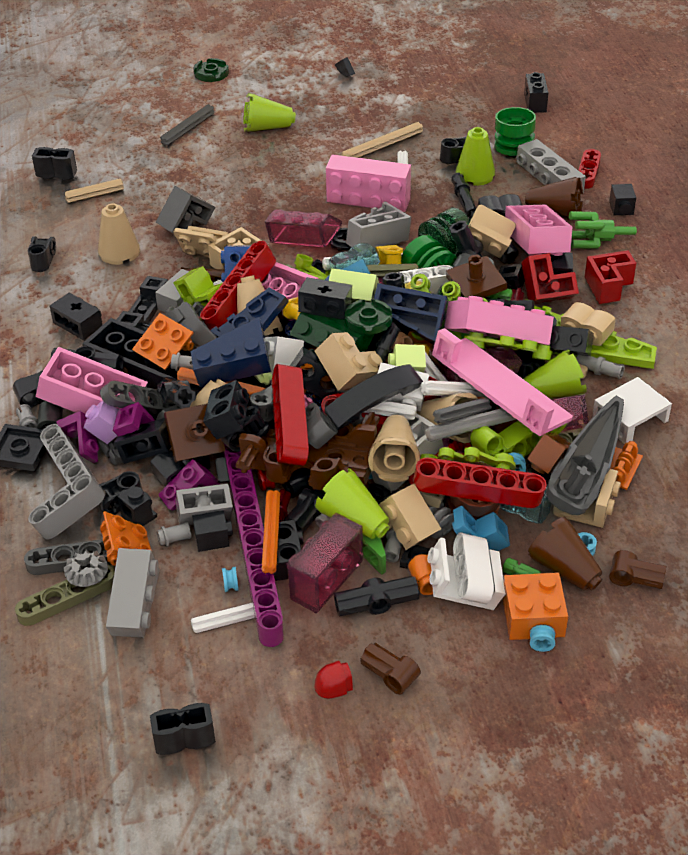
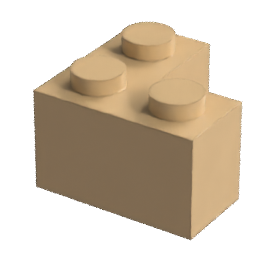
[208,227,269,269]
[315,332,382,391]
[379,484,441,550]

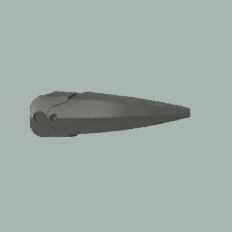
[165,302,217,348]
[546,395,624,515]

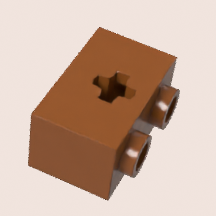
[527,433,571,475]

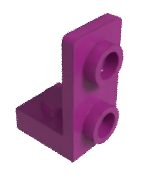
[112,402,155,437]
[56,411,99,463]
[159,459,220,511]

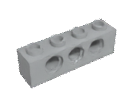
[516,139,586,193]

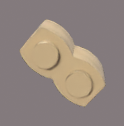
[560,302,615,346]

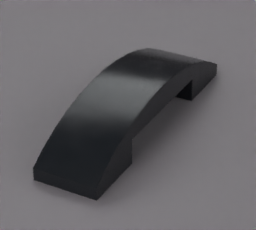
[117,276,168,329]
[325,364,423,430]

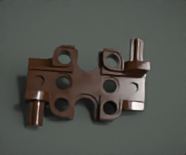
[235,412,380,490]

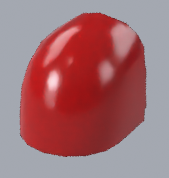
[315,661,353,699]

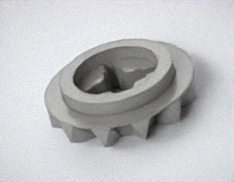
[64,550,108,587]

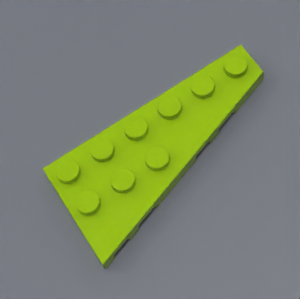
[526,299,657,369]

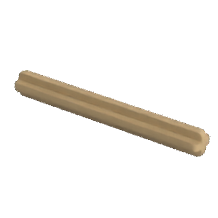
[342,122,423,158]

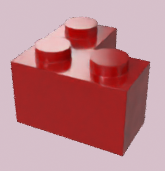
[584,250,636,304]
[521,253,579,304]

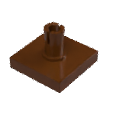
[446,255,507,298]
[164,403,225,462]

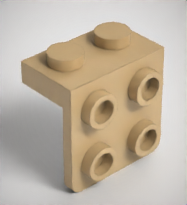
[468,205,516,258]
[174,226,228,258]
[553,469,621,528]

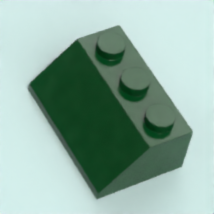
[290,312,375,352]

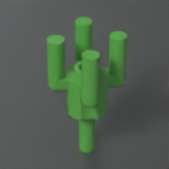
[569,211,637,249]

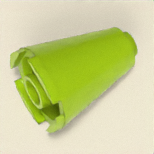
[243,93,296,132]
[456,127,495,186]
[523,349,587,400]
[315,468,390,539]

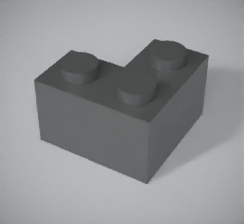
[156,186,216,233]

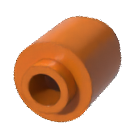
[408,554,433,595]

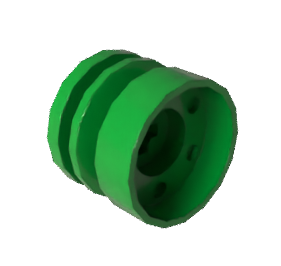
[494,107,536,156]
[401,235,457,269]

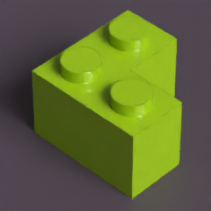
[173,266,222,319]

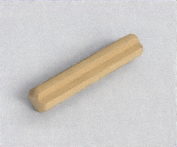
[65,179,124,203]

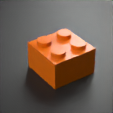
[502,573,568,640]

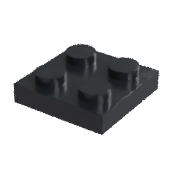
[0,424,46,471]

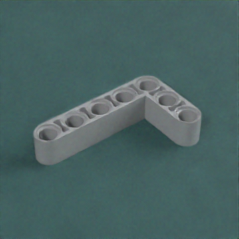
[28,424,105,539]

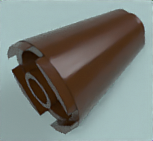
[525,177,583,217]
[528,516,603,591]

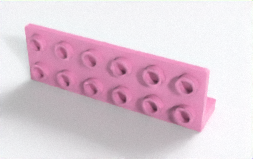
[432,328,573,436]

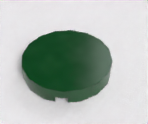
[193,58,229,82]
[345,299,393,335]

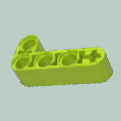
[470,421,567,461]

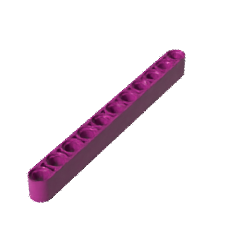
[223,444,284,647]

